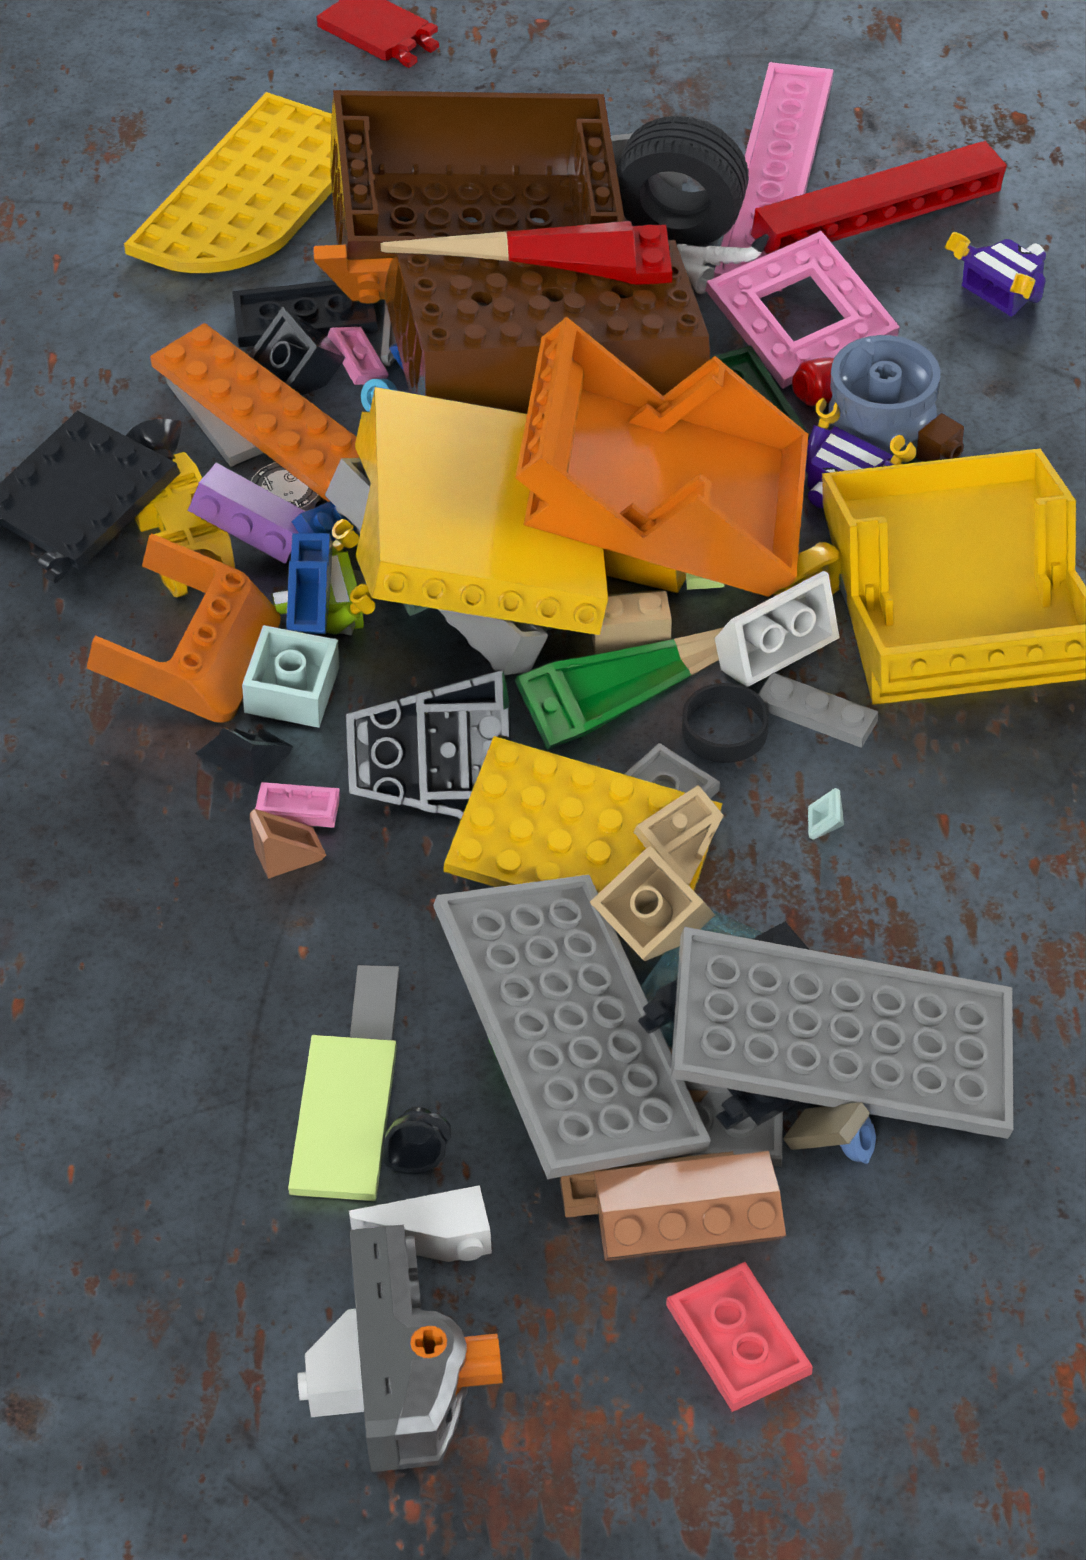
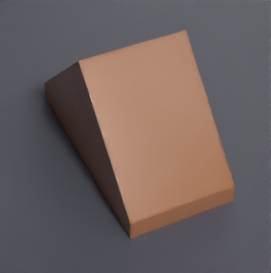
[250,809,326,878]

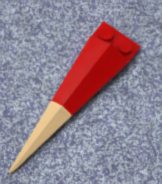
[380,221,672,285]

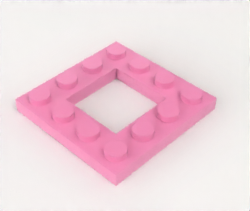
[705,231,900,388]

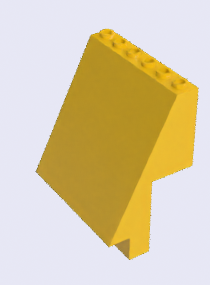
[355,387,608,635]
[822,449,1086,705]

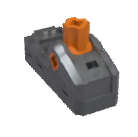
[350,1224,503,1472]

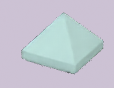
[808,788,844,840]

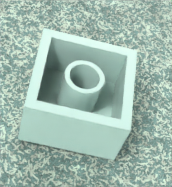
[242,625,339,728]

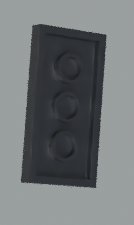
[232,280,378,348]

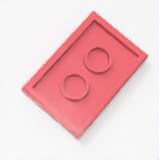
[666,1262,813,1412]

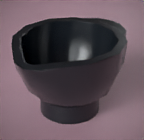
[125,419,183,460]
[383,1107,451,1173]

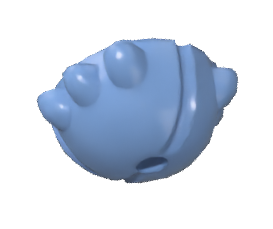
[840,1117,876,1163]

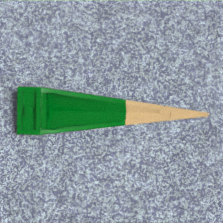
[515,628,723,750]

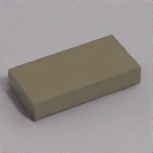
[783,1102,870,1150]

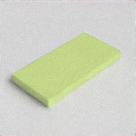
[288,1035,397,1201]

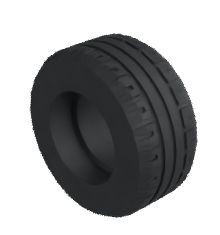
[617,115,749,246]

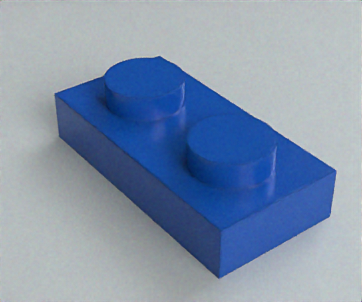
[291,501,357,541]

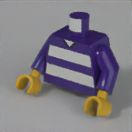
[944,232,1046,317]
[805,398,916,508]

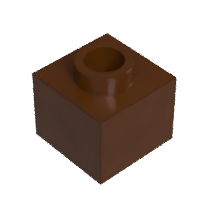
[916,413,964,462]

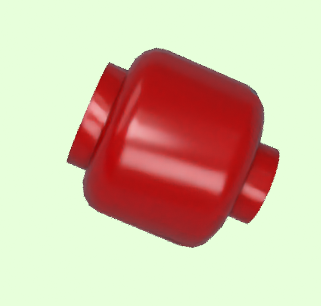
[792,357,834,406]

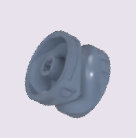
[828,335,940,457]

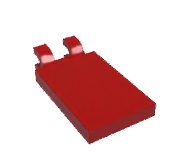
[316,0,439,68]

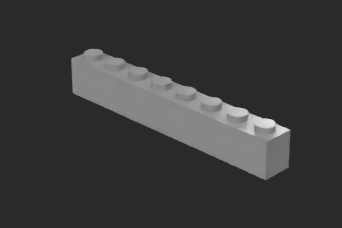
[325,458,548,675]

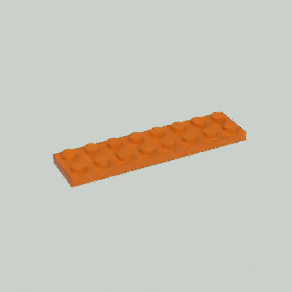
[150,323,359,502]

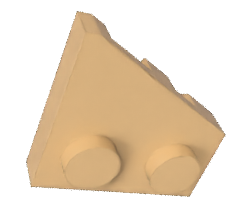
[634,785,724,885]

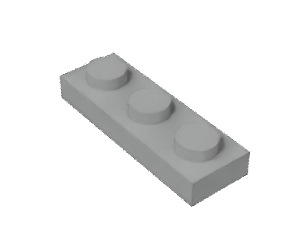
[758,673,878,748]

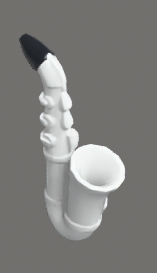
[677,234,769,294]

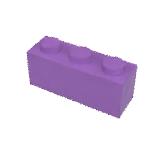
[187,463,305,564]

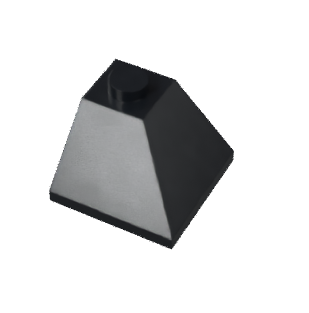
[248,307,346,396]

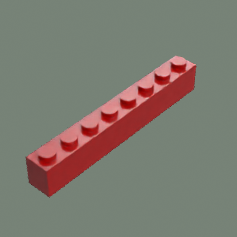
[751,141,1007,255]

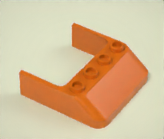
[86,533,281,723]

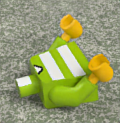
[272,519,375,635]

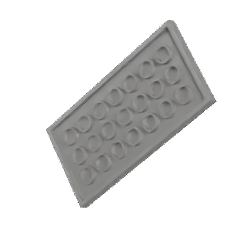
[433,875,711,1179]
[670,927,1013,1139]

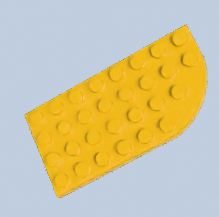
[124,92,332,273]

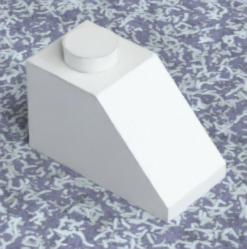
[297,1309,364,1417]

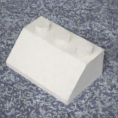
[715,571,840,687]

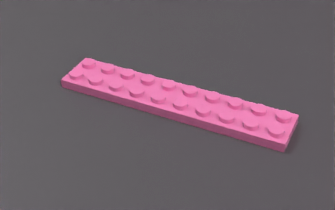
[714,62,833,292]

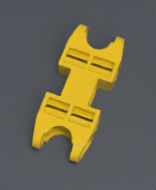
[135,452,235,598]

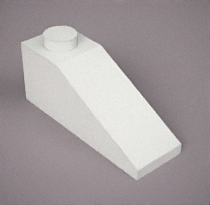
[349,1185,492,1262]

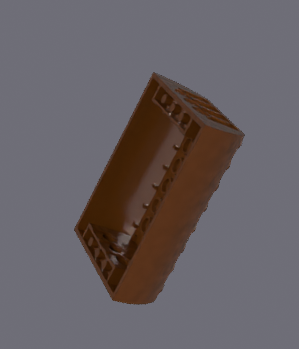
[330,90,625,260]
[384,240,710,414]

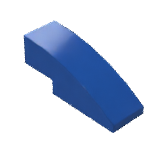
[286,533,333,634]

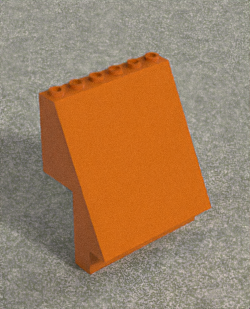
[515,317,808,597]

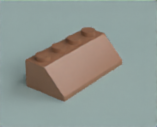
[594,1151,786,1261]

